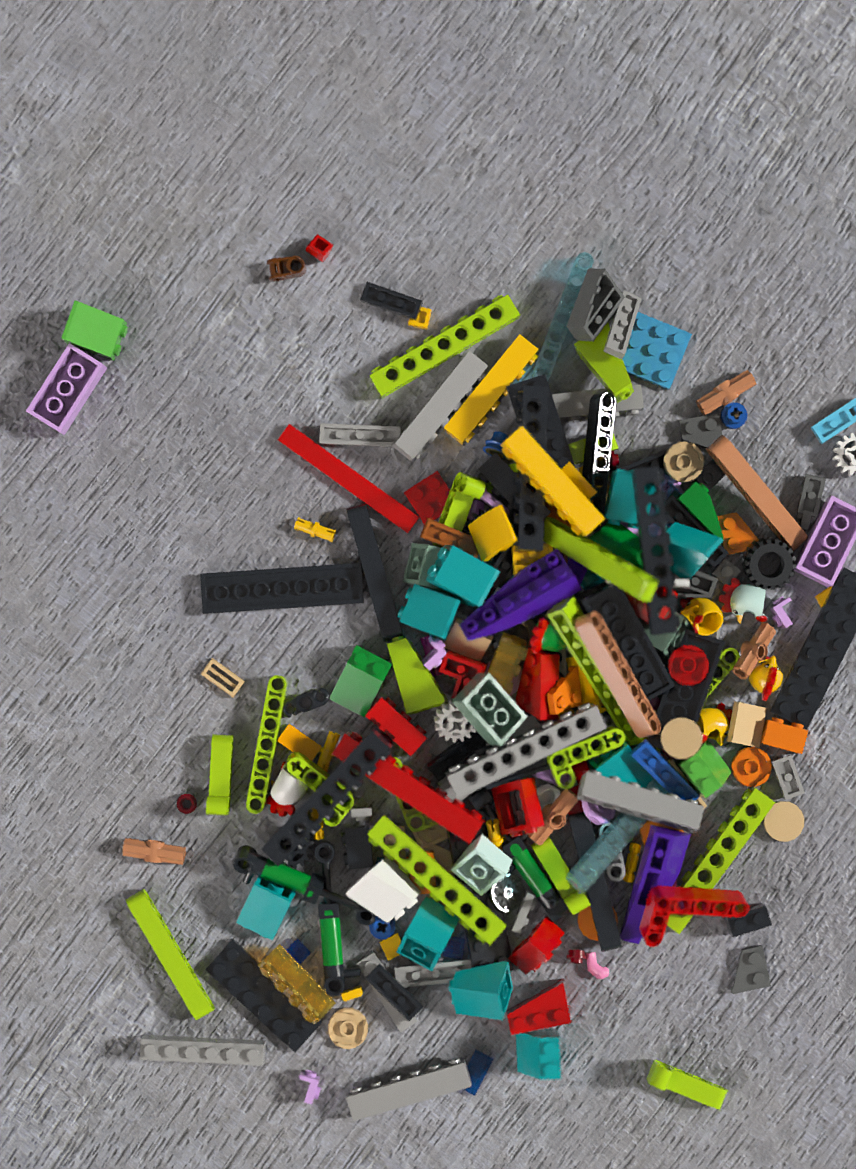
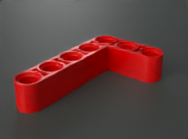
[639,886,750,947]

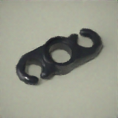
[282,688,329,718]

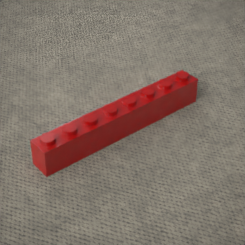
[332,732,485,844]

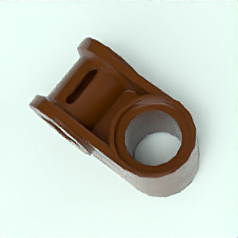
[267,256,306,282]

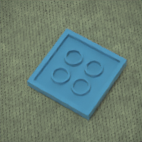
[622,312,692,390]

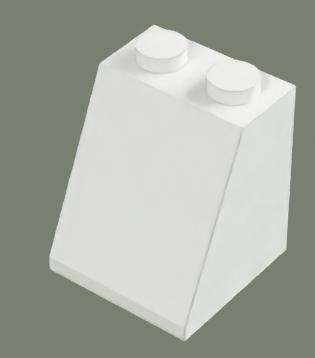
[346,857,421,923]

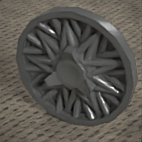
[490,874,524,912]

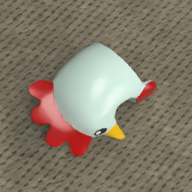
[718,578,767,624]

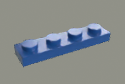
[630,739,700,801]

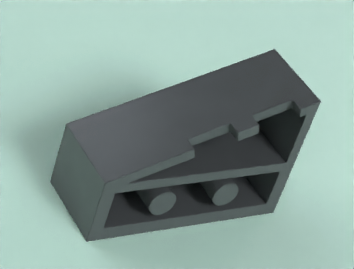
[567,268,625,342]
[654,565,718,598]

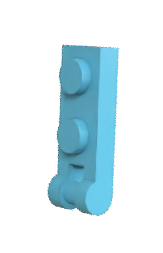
[810,398,856,444]

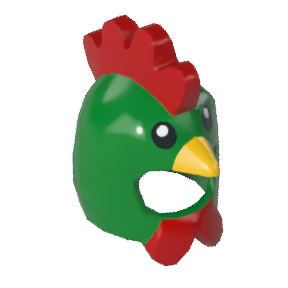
[530,618,567,654]

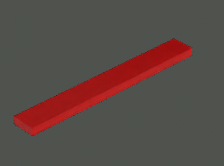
[278,424,419,534]

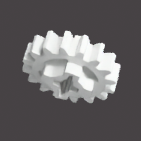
[833,433,856,476]
[434,700,476,743]

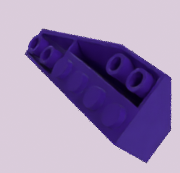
[459,549,581,641]
[619,825,691,944]

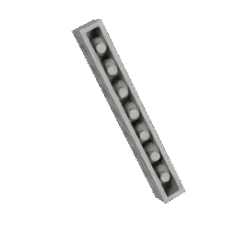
[445,702,606,799]

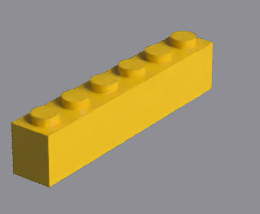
[444,334,539,445]
[501,426,605,537]

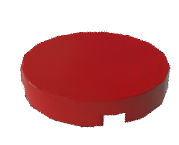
[668,645,709,686]

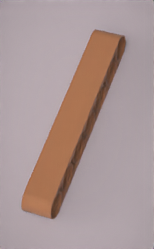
[706,435,808,552]
[575,612,661,738]

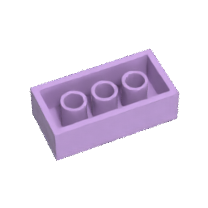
[26,343,107,435]
[794,496,856,587]

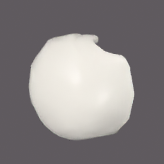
[536,784,561,811]

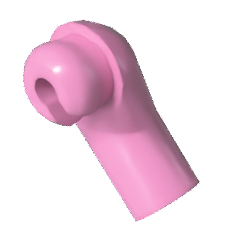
[585,952,609,979]

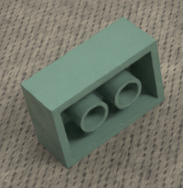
[451,673,527,746]

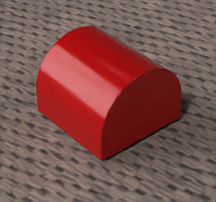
[305,234,334,262]
[571,760,590,786]

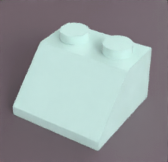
[451,835,512,896]

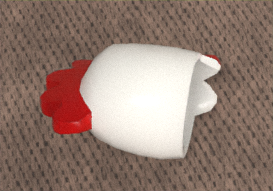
[266,762,308,817]

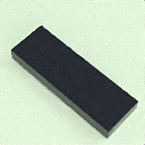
[360,282,423,321]
[427,730,486,782]
[365,963,423,1021]

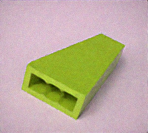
[574,322,634,403]
[387,636,449,715]

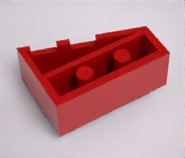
[515,647,559,720]
[365,697,427,756]
[506,979,571,1035]

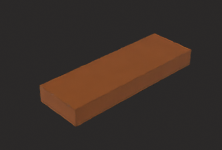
[420,518,479,558]

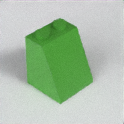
[61,300,128,361]
[675,739,732,798]

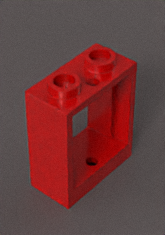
[491,778,545,837]

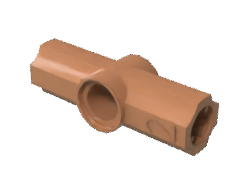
[696,370,756,416]
[732,623,776,680]
[527,789,579,845]
[122,838,186,865]

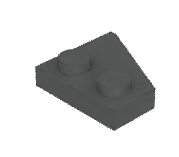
[678,413,722,448]
[731,945,771,994]

